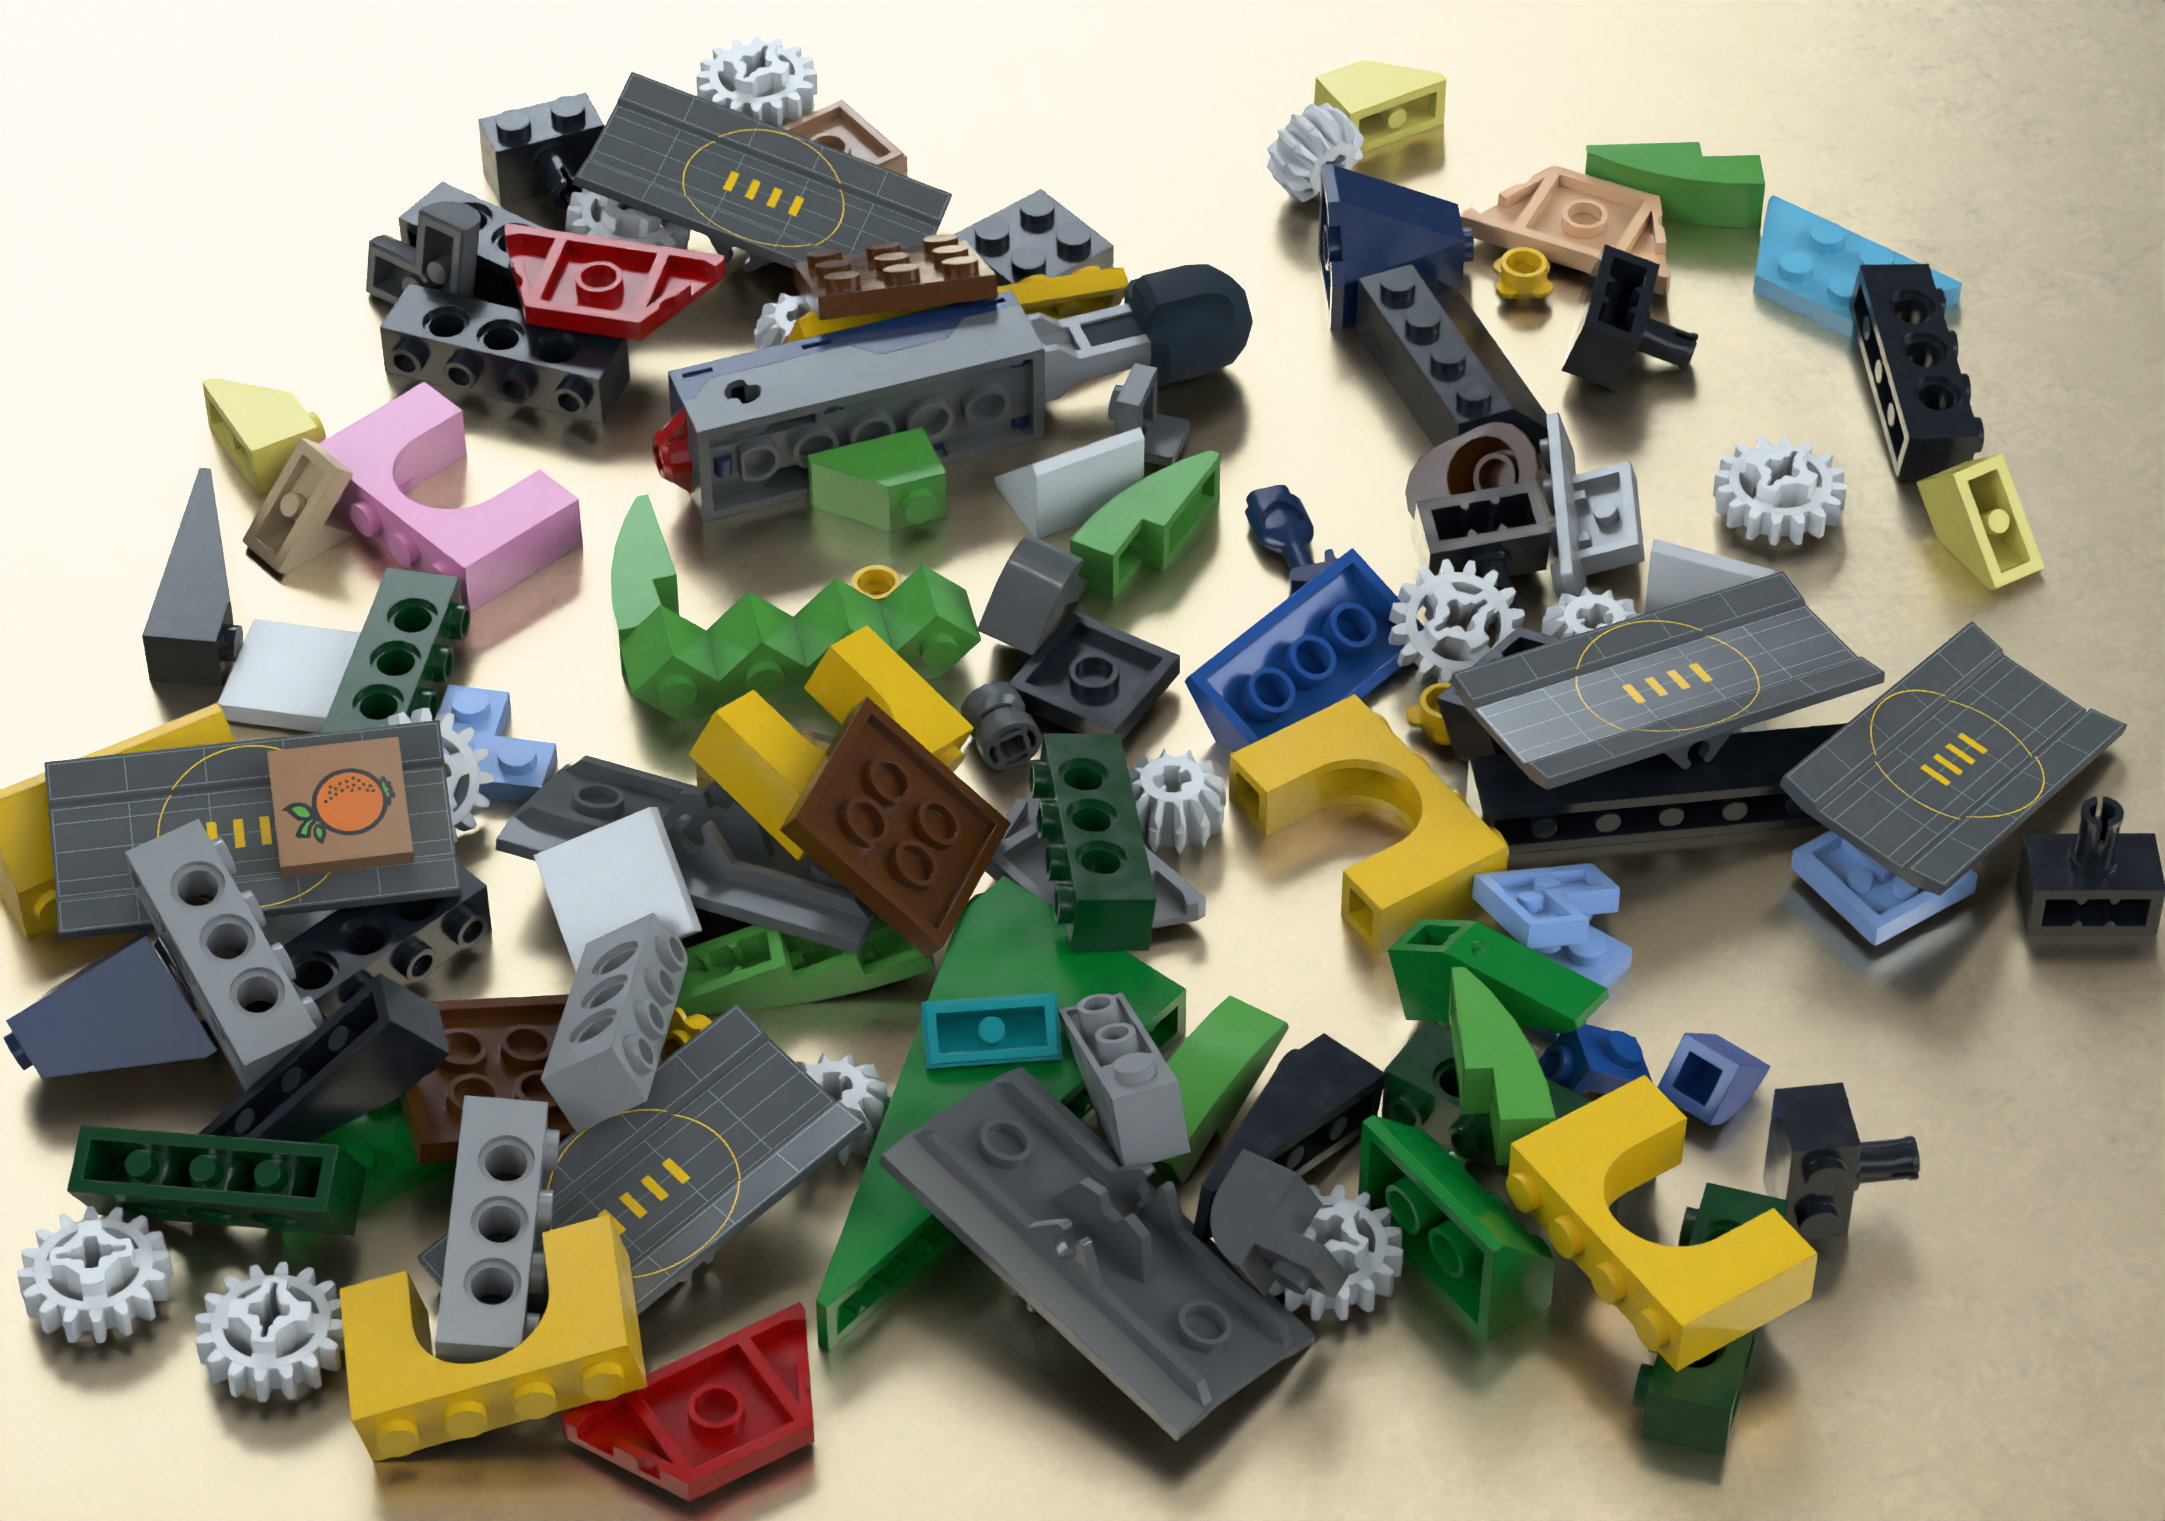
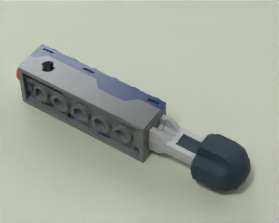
[652,264,1253,523]

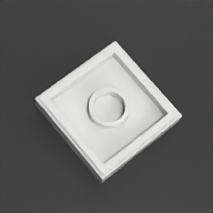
[218,618,361,733]
[533,807,703,972]

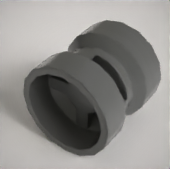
[961,681,1042,770]

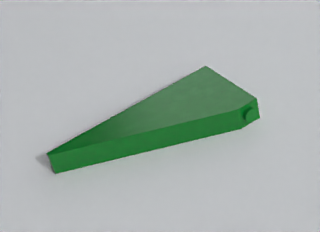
[816,876,1186,1352]

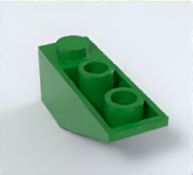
[1388,918,1609,1033]

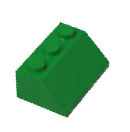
[1358,1115,1555,1342]

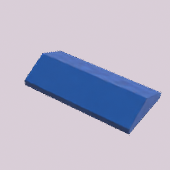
[1184,547,1424,753]

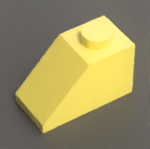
[1314,60,1447,153]
[202,378,327,496]
[1916,453,2045,590]

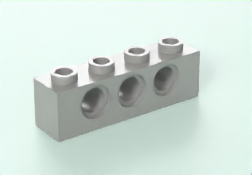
[125,819,324,1091]
[541,912,688,1132]
[435,1095,560,1364]

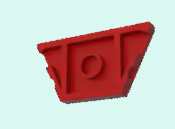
[504,223,726,341]
[561,1302,814,1502]

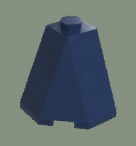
[1318,165,1474,330]
[3,930,219,1078]

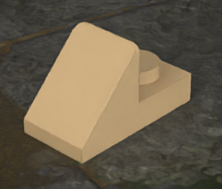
[241,438,354,574]

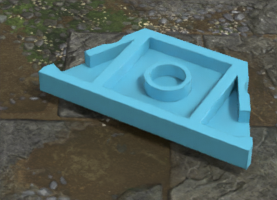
[1753,195,1962,339]

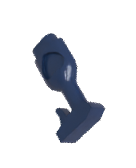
[1244,484,1337,597]

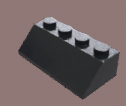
[1356,264,1548,455]

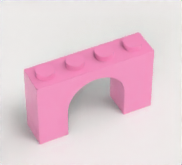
[318,381,583,613]

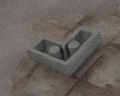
[365,201,481,305]

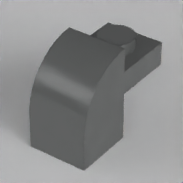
[977,535,1089,655]
[1210,1148,1348,1299]

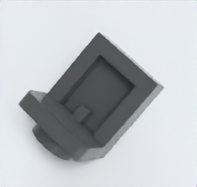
[1108,363,1190,466]

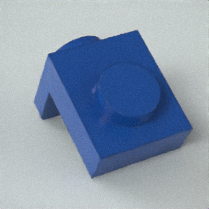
[1538,1024,1653,1095]

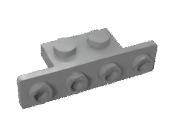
[1539,412,1645,599]

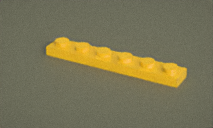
[786,266,1129,343]

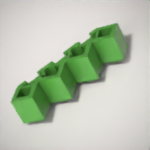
[619,564,982,720]

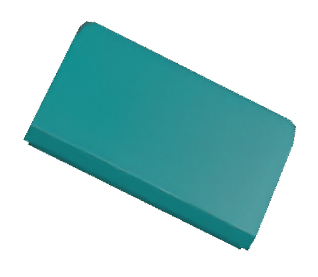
[921,992,1062,1070]

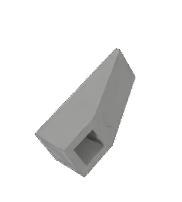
[1058,993,1191,1166]

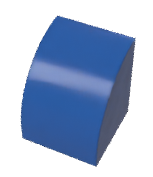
[1657,1033,1771,1125]

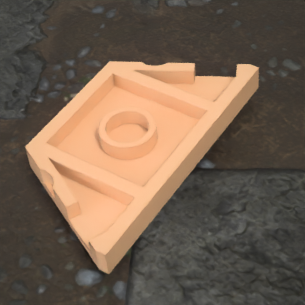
[1460,165,1671,296]

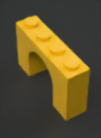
[688,625,974,861]
[1229,694,1509,955]
[1506,1075,1818,1372]
[339,1214,647,1462]

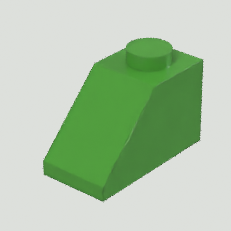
[807,427,947,532]

